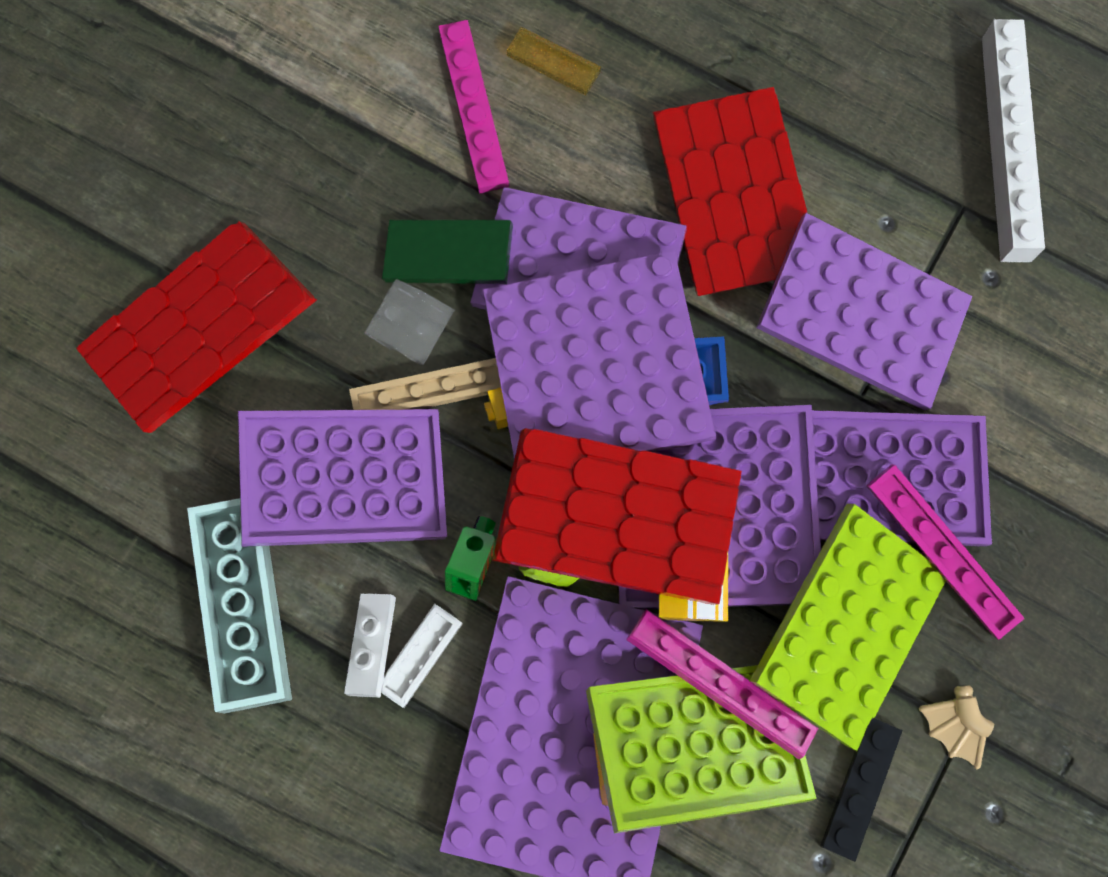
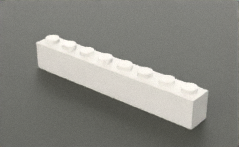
[982,19,1045,262]

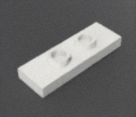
[344,594,396,698]
[381,603,463,708]

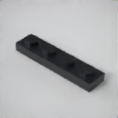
[820,717,903,862]

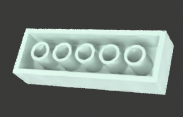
[187,498,292,713]

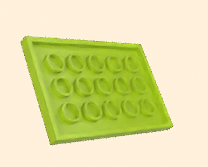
[750,503,946,751]
[586,665,817,834]

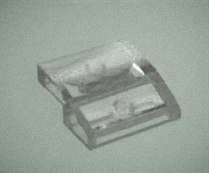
[364,279,455,365]

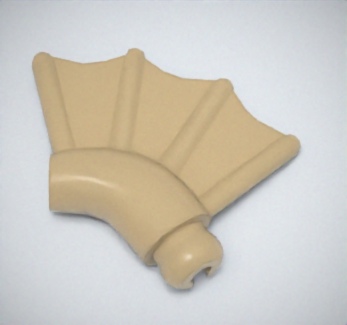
[919,685,994,769]

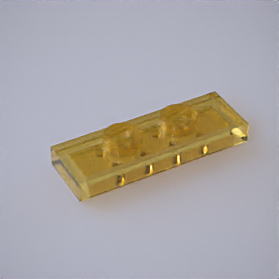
[507,27,601,96]

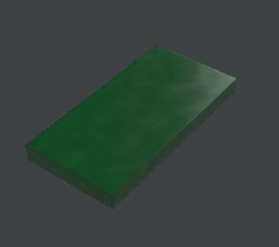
[382,220,513,284]

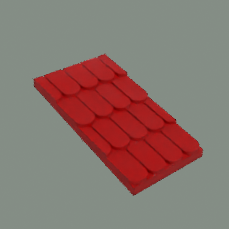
[652,87,807,296]
[76,221,317,433]
[492,428,742,605]

